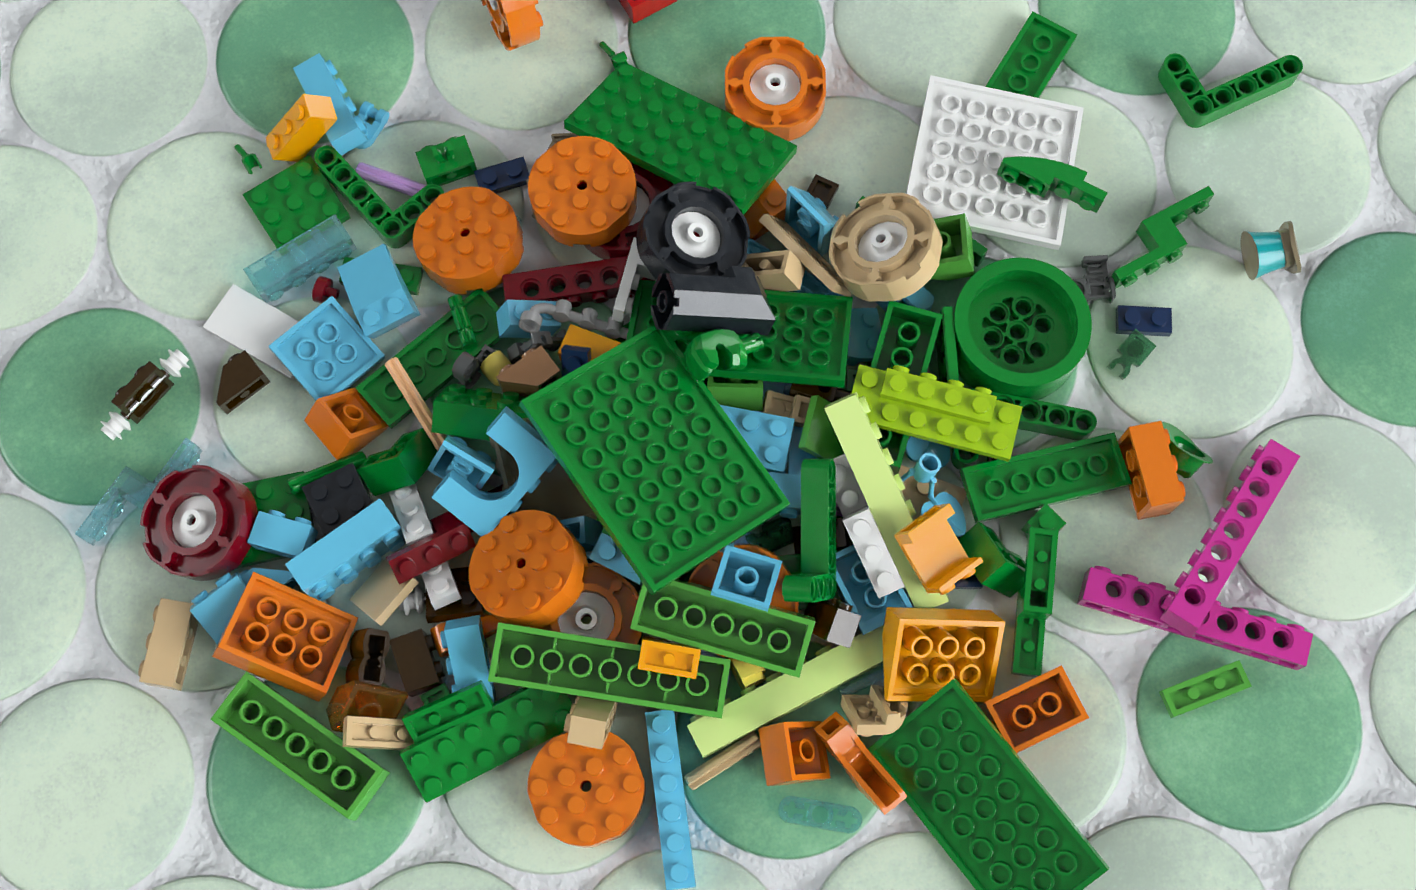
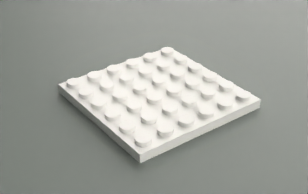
[906,75,1084,250]

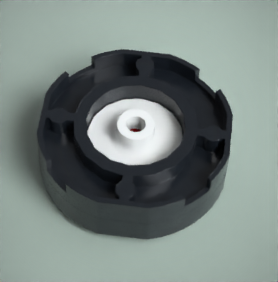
[636,181,750,280]

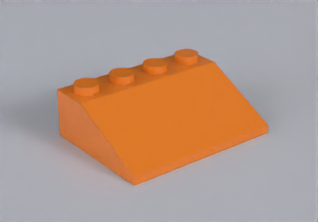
[212,571,358,702]

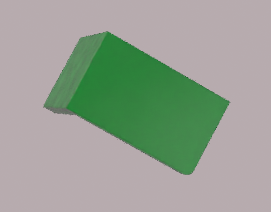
[357,428,438,496]
[959,522,1025,598]

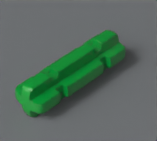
[448,294,476,346]

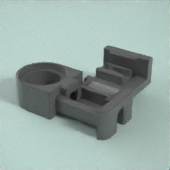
[1072,255,1116,304]
[507,329,566,364]
[452,344,495,389]

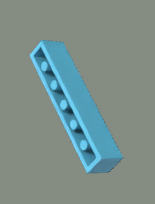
[645,710,696,890]

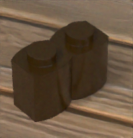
[346,628,390,689]

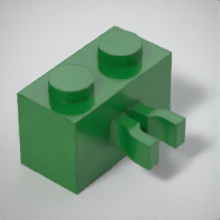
[415,135,477,186]

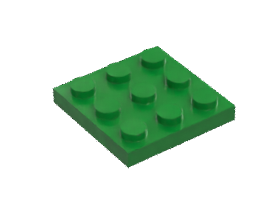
[242,155,351,259]
[237,471,316,568]

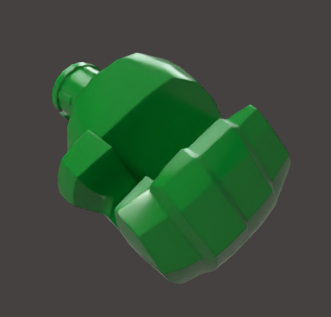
[685,329,764,381]

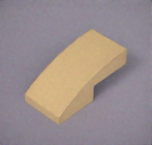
[761,390,811,427]

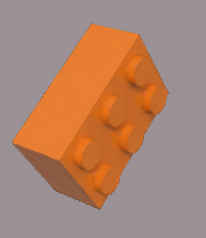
[1118,421,1186,520]
[980,665,1089,753]

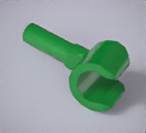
[599,41,628,69]
[234,144,262,174]

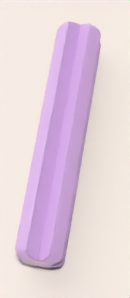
[355,162,427,196]

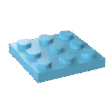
[268,296,385,401]

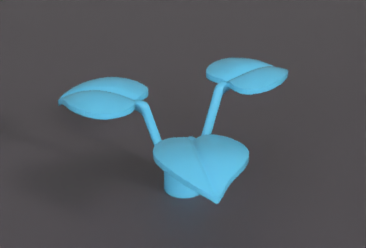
[901,436,966,537]

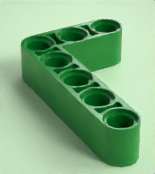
[1158,53,1303,128]
[314,145,444,249]
[951,388,1097,470]
[782,458,836,603]

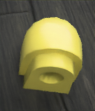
[480,350,511,386]
[728,658,766,691]

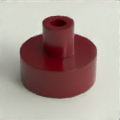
[312,276,340,304]

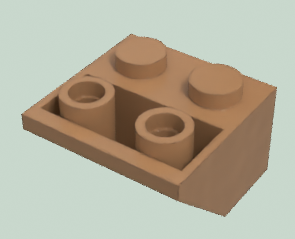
[496,346,562,397]

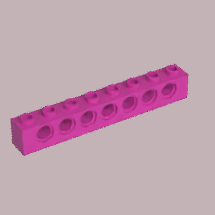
[1160,439,1300,638]
[1077,566,1313,670]

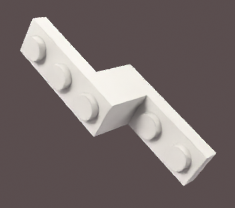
[612,237,656,322]
[833,453,905,598]
[389,483,462,610]

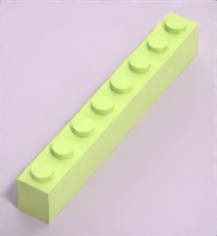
[824,392,951,608]
[687,625,884,759]

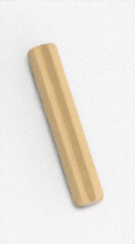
[684,732,761,790]

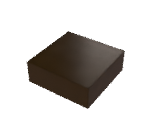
[806,174,839,210]

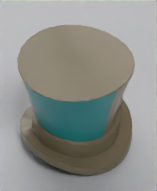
[1240,221,1301,280]

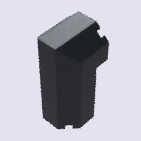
[651,266,776,335]

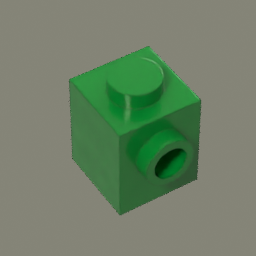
[1021,504,1066,539]

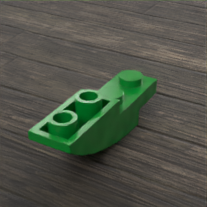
[996,156,1108,213]

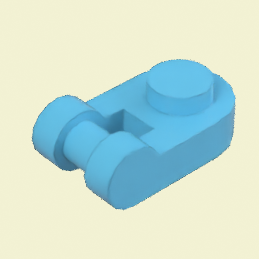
[356,101,390,149]

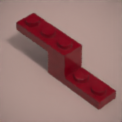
[386,484,508,585]

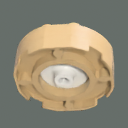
[828,193,943,302]

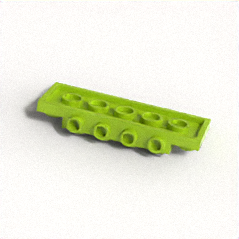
[851,364,1023,462]

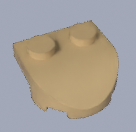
[840,685,908,737]

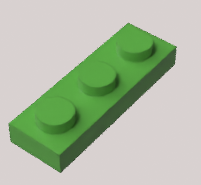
[1159,660,1252,718]

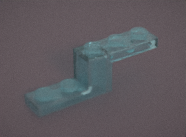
[75,438,202,546]

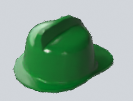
[1162,422,1213,478]

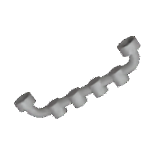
[519,299,628,339]

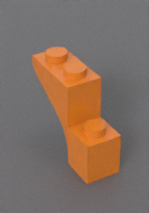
[814,712,907,815]

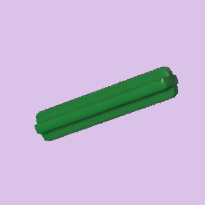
[288,451,367,494]

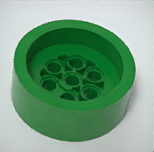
[953,257,1092,400]

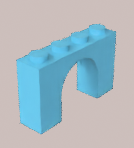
[432,406,558,536]

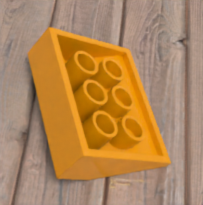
[882,607,1005,702]

